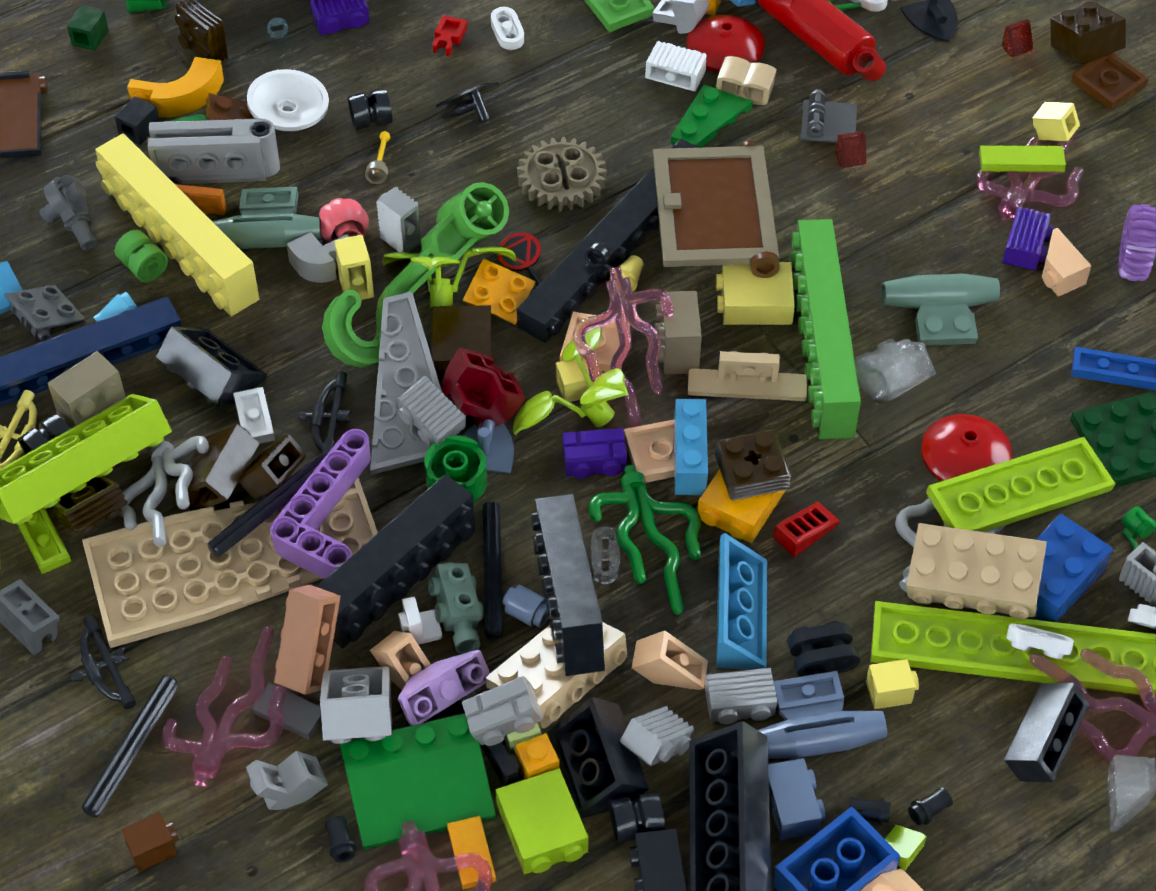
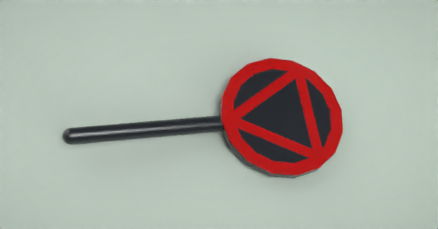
[497,233,542,286]

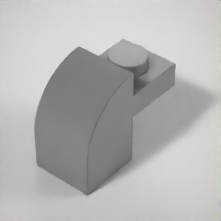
[652,0,709,34]
[287,232,349,283]
[246,751,328,810]

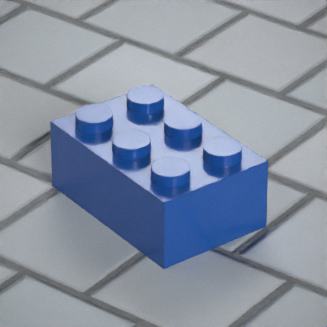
[1035,513,1113,622]
[773,807,900,891]

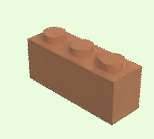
[274,585,341,694]

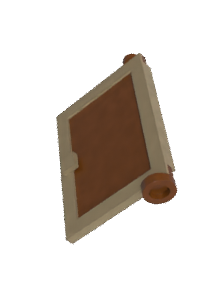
[653,140,780,278]

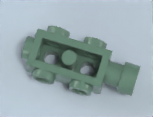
[428,562,483,654]

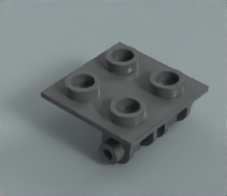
[800,89,857,145]
[5,285,85,342]

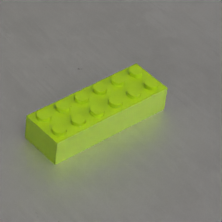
[0,394,172,524]

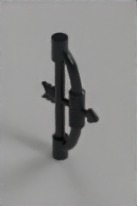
[298,371,353,456]
[71,615,136,709]

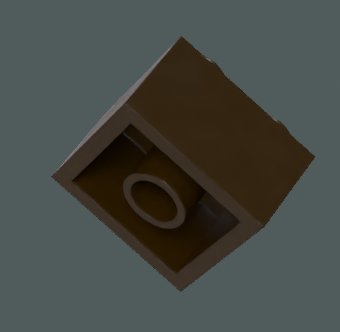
[1050,2,1126,64]

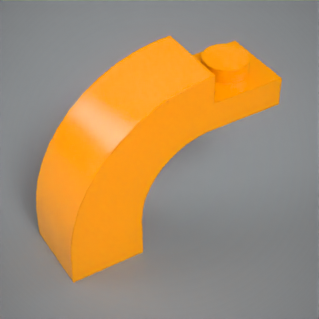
[127,57,224,118]

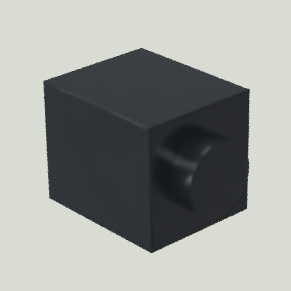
[114,96,159,145]

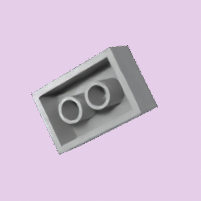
[320,666,392,744]

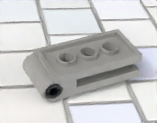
[147,119,280,184]

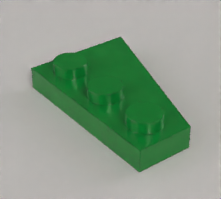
[670,84,753,148]

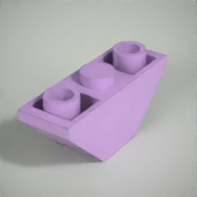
[398,650,490,726]

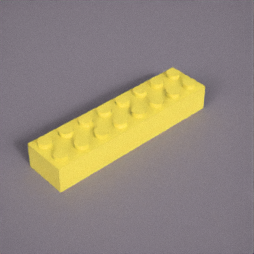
[95,133,260,317]

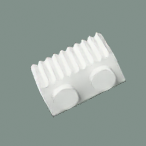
[645,41,707,92]

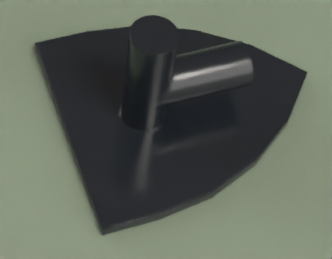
[900,0,958,42]
[436,82,500,122]

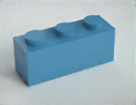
[674,399,708,495]

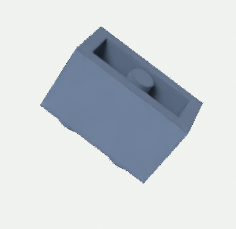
[768,758,825,841]

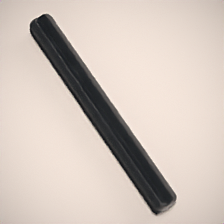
[207,454,326,557]
[483,501,503,638]
[82,675,178,818]

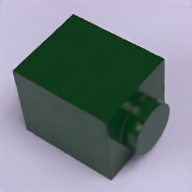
[67,5,109,51]

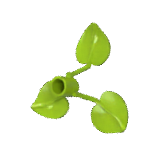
[383,246,516,307]
[513,326,628,436]

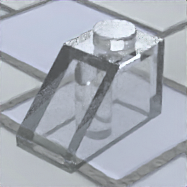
[1107,755,1156,831]

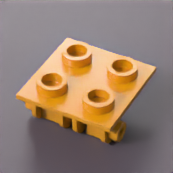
[462,258,536,324]

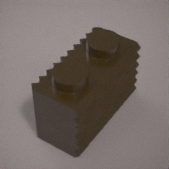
[239,434,306,501]

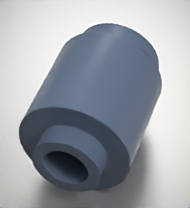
[503,585,548,628]

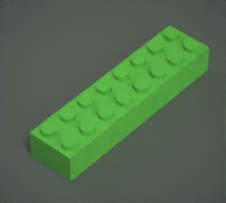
[789,219,861,439]

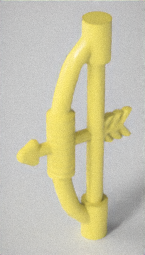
[0,390,37,469]

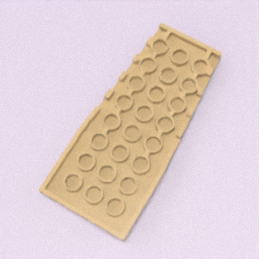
[82,478,378,648]

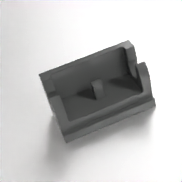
[0,579,60,655]

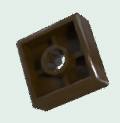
[175,0,228,61]
[715,430,791,500]
[50,476,128,534]

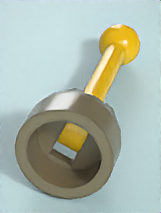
[365,131,390,184]

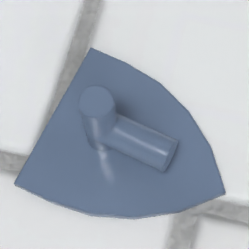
[463,419,514,474]

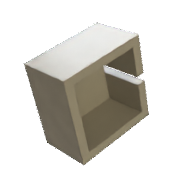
[655,291,702,375]
[48,351,126,429]

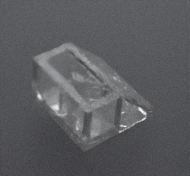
[855,339,936,401]

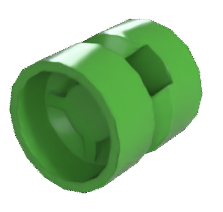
[114,229,168,283]

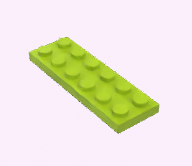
[926,437,1115,532]

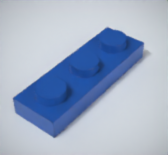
[1071,347,1156,390]

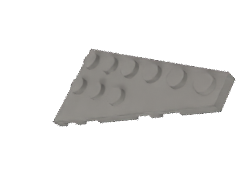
[370,292,442,475]

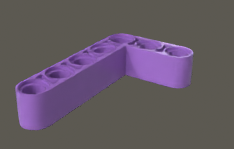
[270,429,371,579]

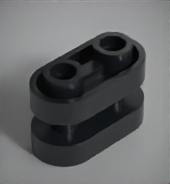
[787,621,860,677]

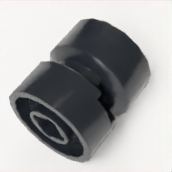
[348,89,393,130]
[18,413,70,455]
[609,791,665,844]

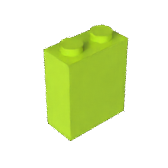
[496,768,588,875]

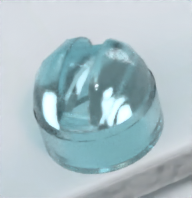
[267,17,288,39]

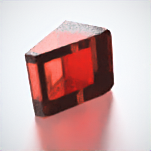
[1001,19,1033,57]
[835,131,866,168]

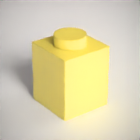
[1033,102,1080,141]
[556,355,602,402]
[866,659,919,709]

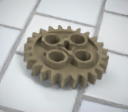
[517,137,607,211]

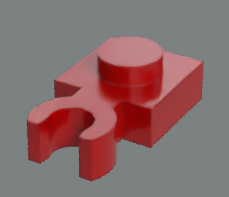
[432,15,468,56]

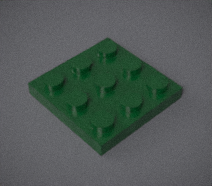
[1070,391,1156,488]

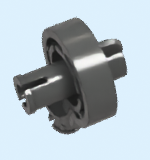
[39,175,98,251]

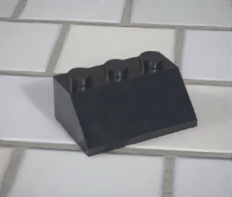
[156,327,268,406]
[547,697,649,819]

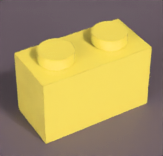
[334,235,374,300]

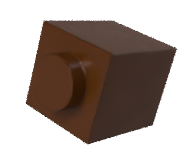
[121,812,179,872]

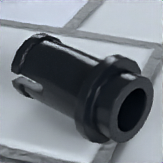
[908,787,953,825]
[849,797,891,825]
[325,816,356,862]

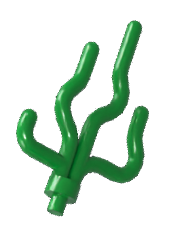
[588,465,701,615]

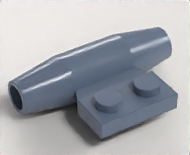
[758,671,887,759]

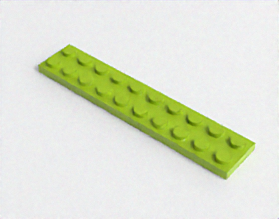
[870,601,1156,696]

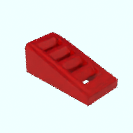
[773,502,840,557]

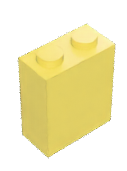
[716,262,795,325]

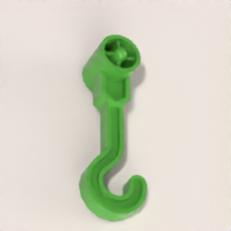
[322,182,509,368]

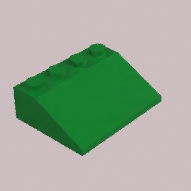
[340,713,496,850]

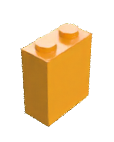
[698,469,786,543]

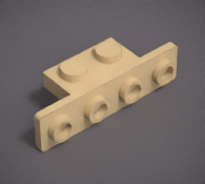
[688,351,807,401]

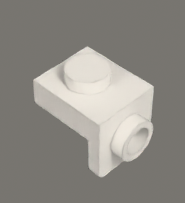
[398,596,442,645]

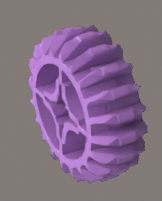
[1118,204,1156,281]

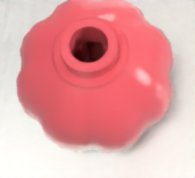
[319,198,369,244]

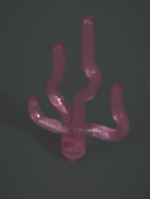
[975,130,1083,221]
[573,266,674,428]
[162,626,286,787]
[1029,649,1156,763]
[364,821,492,891]

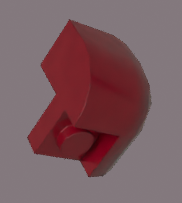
[442,347,525,428]

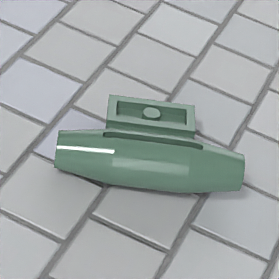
[212,187,322,249]
[881,273,1000,346]

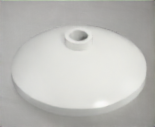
[247,69,329,131]

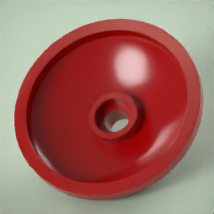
[686,14,765,73]
[921,414,1013,482]

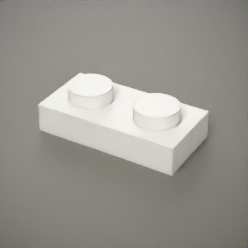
[233,387,275,444]

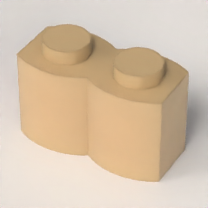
[716,56,777,105]

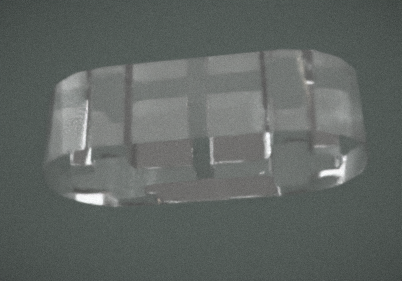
[591,526,620,584]

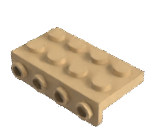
[906,523,1046,619]
[485,622,627,729]

